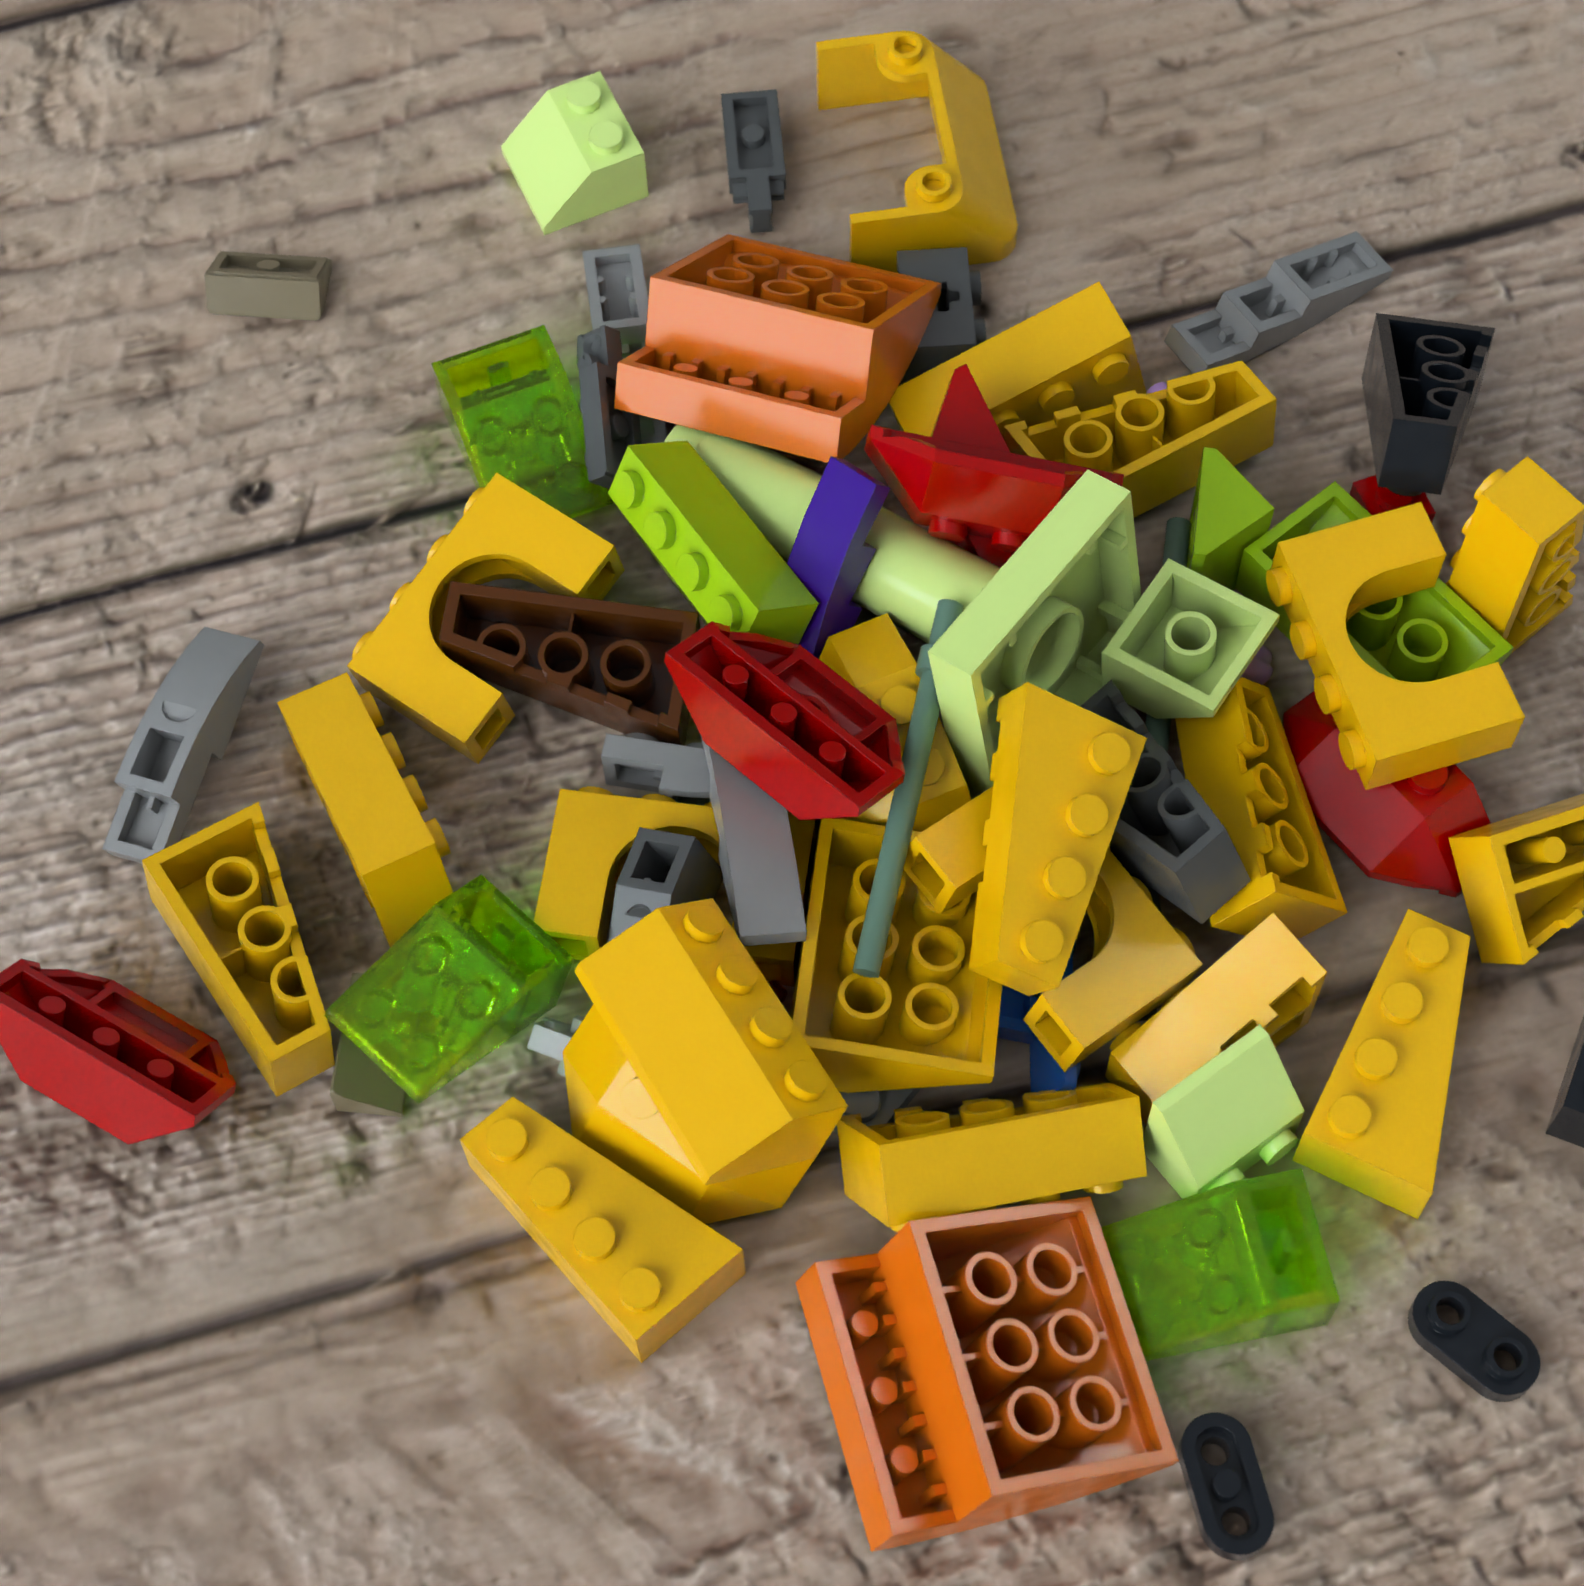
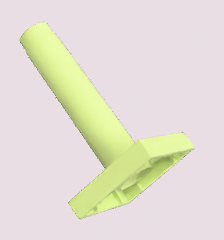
[664,425,1141,800]

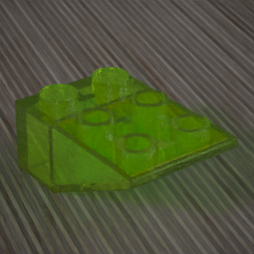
[431,325,613,518]
[325,874,575,1104]
[1101,1168,1340,1361]

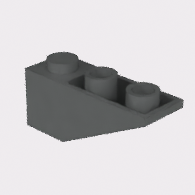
[608,827,723,942]

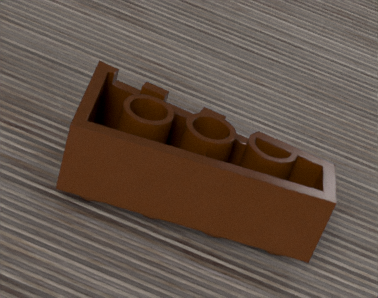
[439,581,701,746]

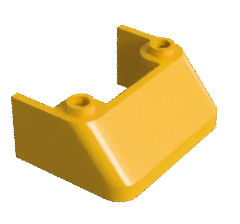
[816,31,1018,272]

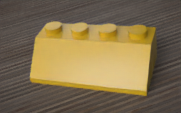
[574,898,848,1186]

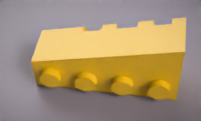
[1004,360,1277,518]
[277,672,464,953]
[1175,677,1348,939]
[969,682,1147,996]
[142,801,335,1097]
[1292,909,1471,1219]
[837,1083,1147,1232]
[460,1096,746,1363]

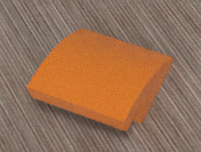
[614,234,942,463]
[795,1196,1179,1552]

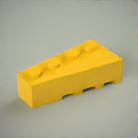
[889,281,1147,438]
[1445,456,1584,654]

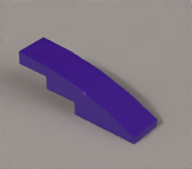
[787,456,891,659]

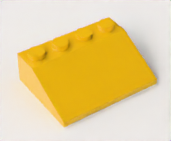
[790,818,1002,1093]

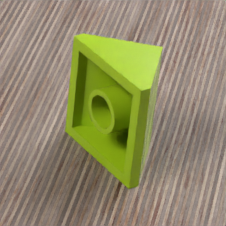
[1187,447,1275,590]

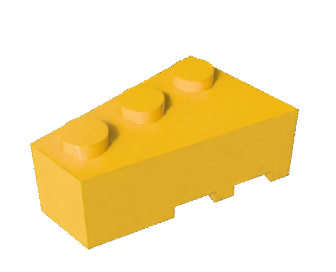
[1448,793,1584,965]
[1105,913,1327,1125]

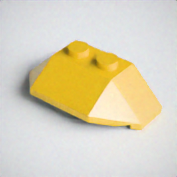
[819,613,971,832]
[563,1004,820,1224]

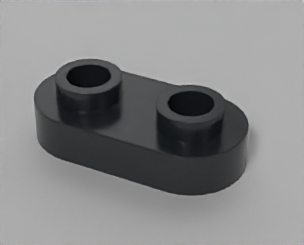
[1408,1281,1540,1402]
[1178,1413,1274,1561]

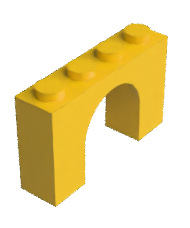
[347,472,625,764]
[1266,502,1525,790]
[532,786,816,986]
[904,786,1203,1072]

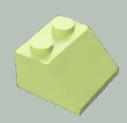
[501,71,649,235]
[1102,558,1280,719]
[1143,1024,1305,1211]

